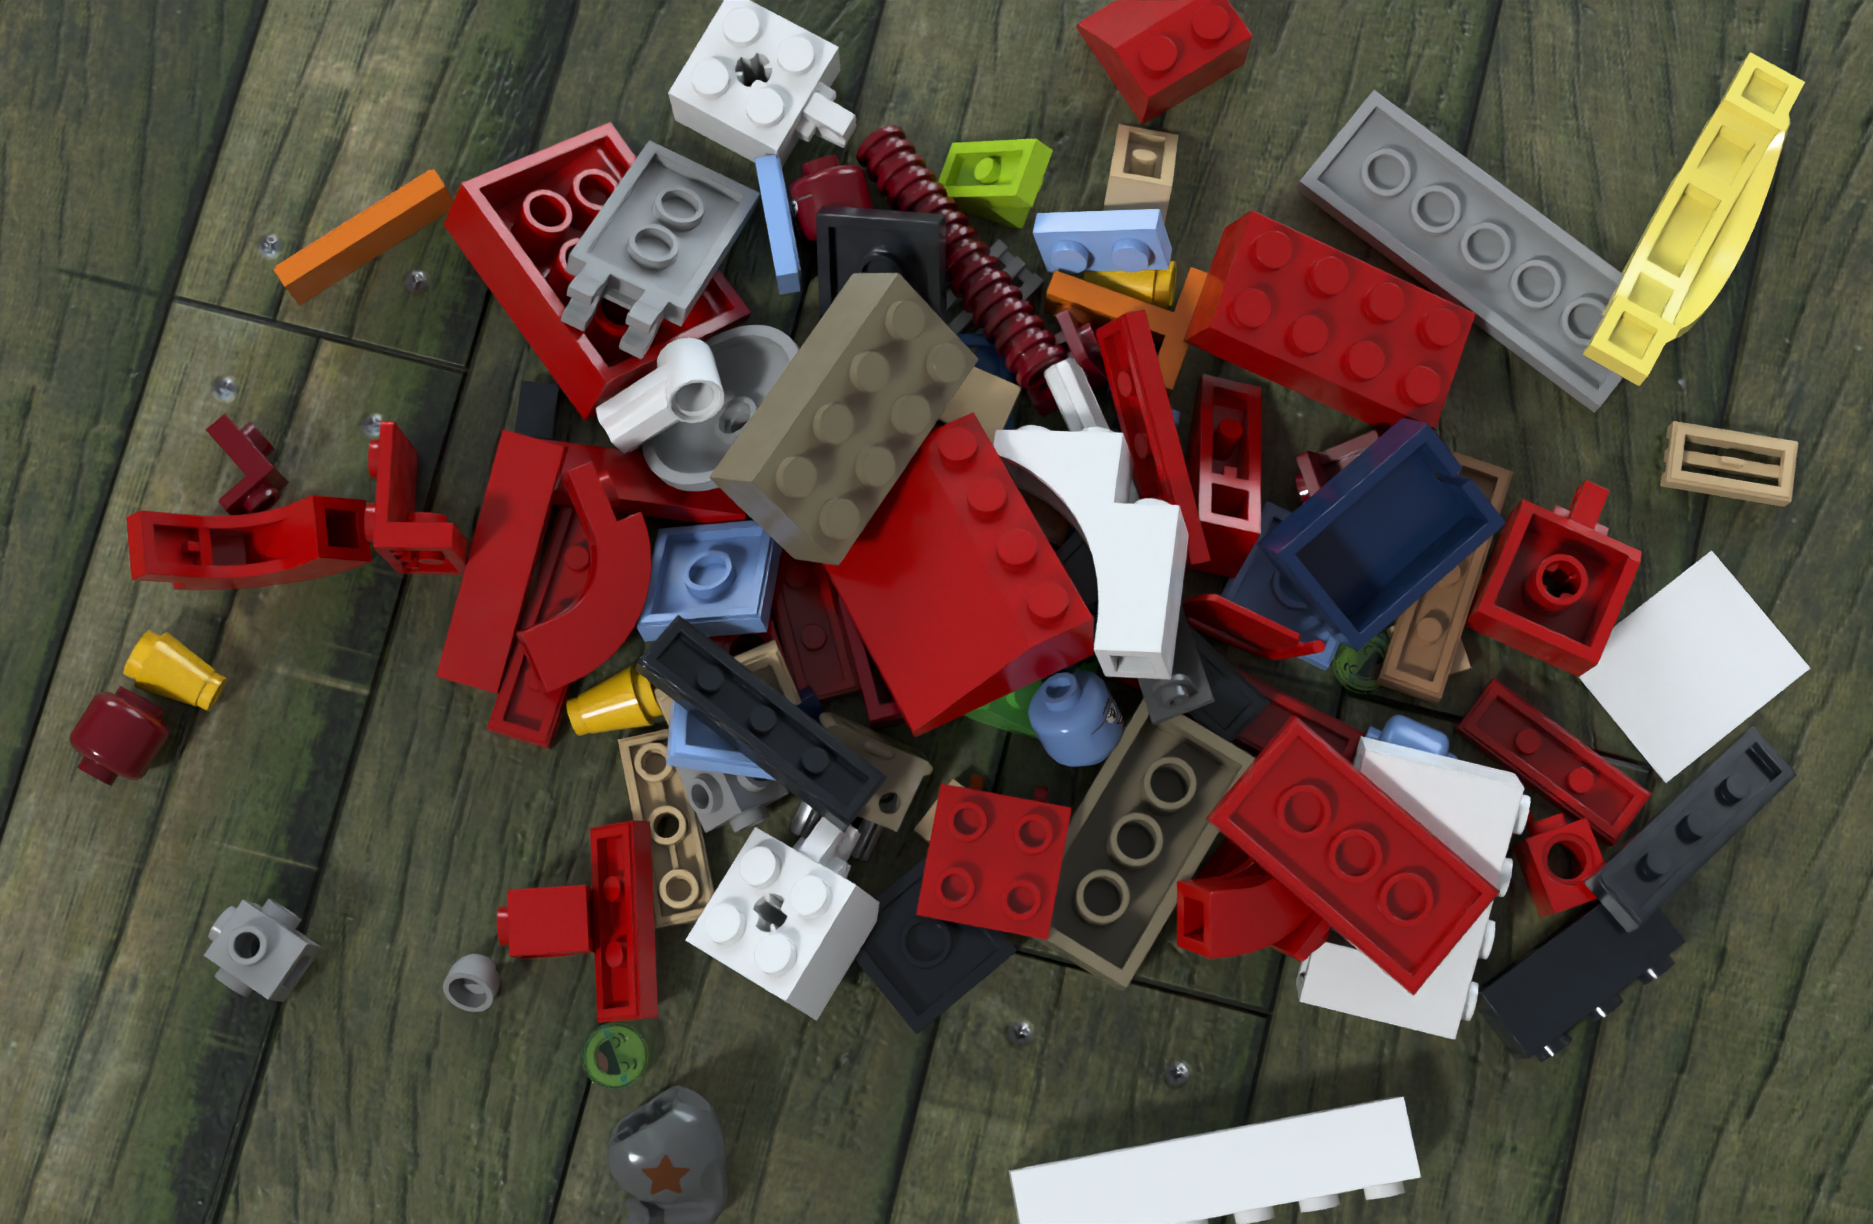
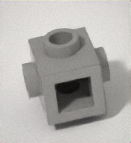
[675,767,789,833]
[204,898,322,1002]

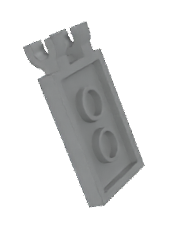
[561,140,760,359]

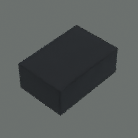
[515,381,561,440]

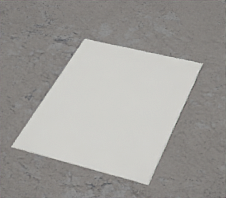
[1579,550,1810,783]

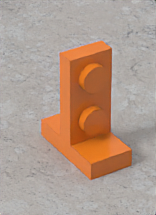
[1044,267,1208,399]

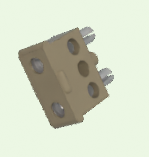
[790,712,933,861]

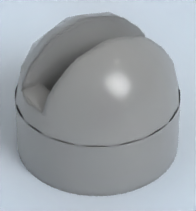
[443,953,500,1012]

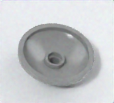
[641,325,800,491]

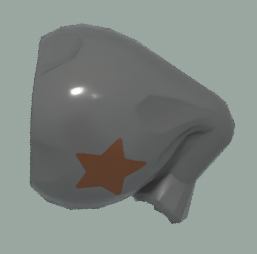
[606,1085,728,1224]

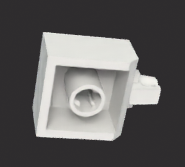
[668,0,857,167]
[686,817,879,1021]

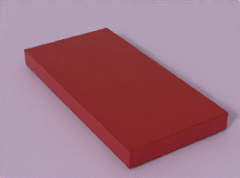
[1205,716,1500,995]

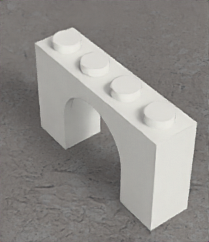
[1296,736,1530,1040]

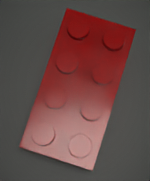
[1183,210,1476,432]

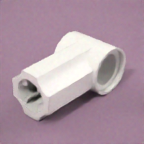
[596,338,724,454]

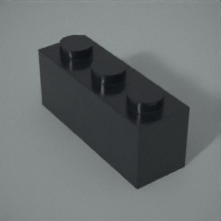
[1475,899,1685,1062]

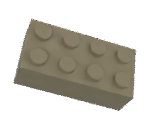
[709,273,979,566]
[1032,699,1255,991]

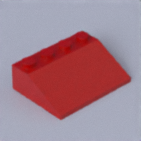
[443,122,751,420]
[822,412,1094,738]

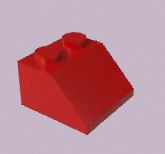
[1077,0,1253,125]

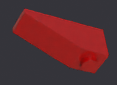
[1185,374,1262,578]

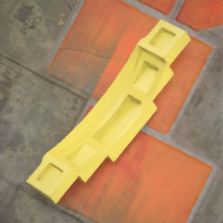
[1582,52,1805,386]

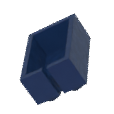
[1257,418,1506,652]

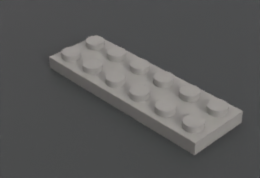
[1296,90,1623,413]

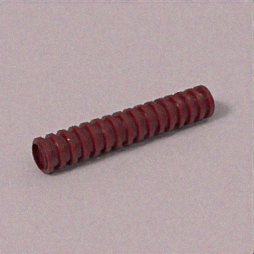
[856,125,1067,388]

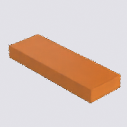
[273,169,453,306]

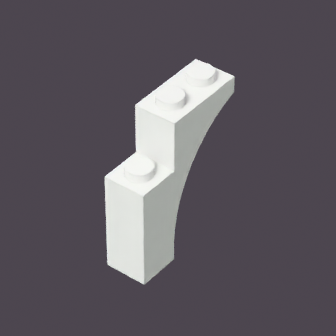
[993,425,1189,679]

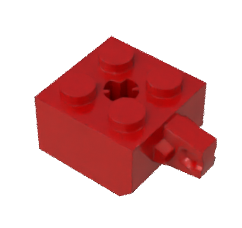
[1464,480,1642,677]

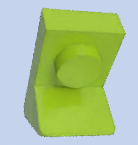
[938,138,1053,228]

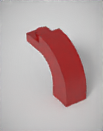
[516,461,651,693]
[126,495,372,590]
[1177,857,1313,959]

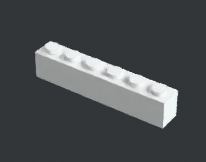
[1008,1097,1421,1224]

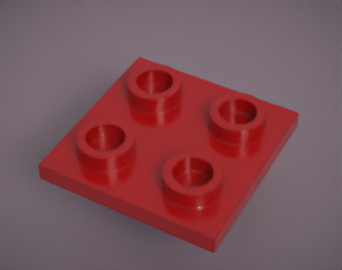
[916,773,1072,940]

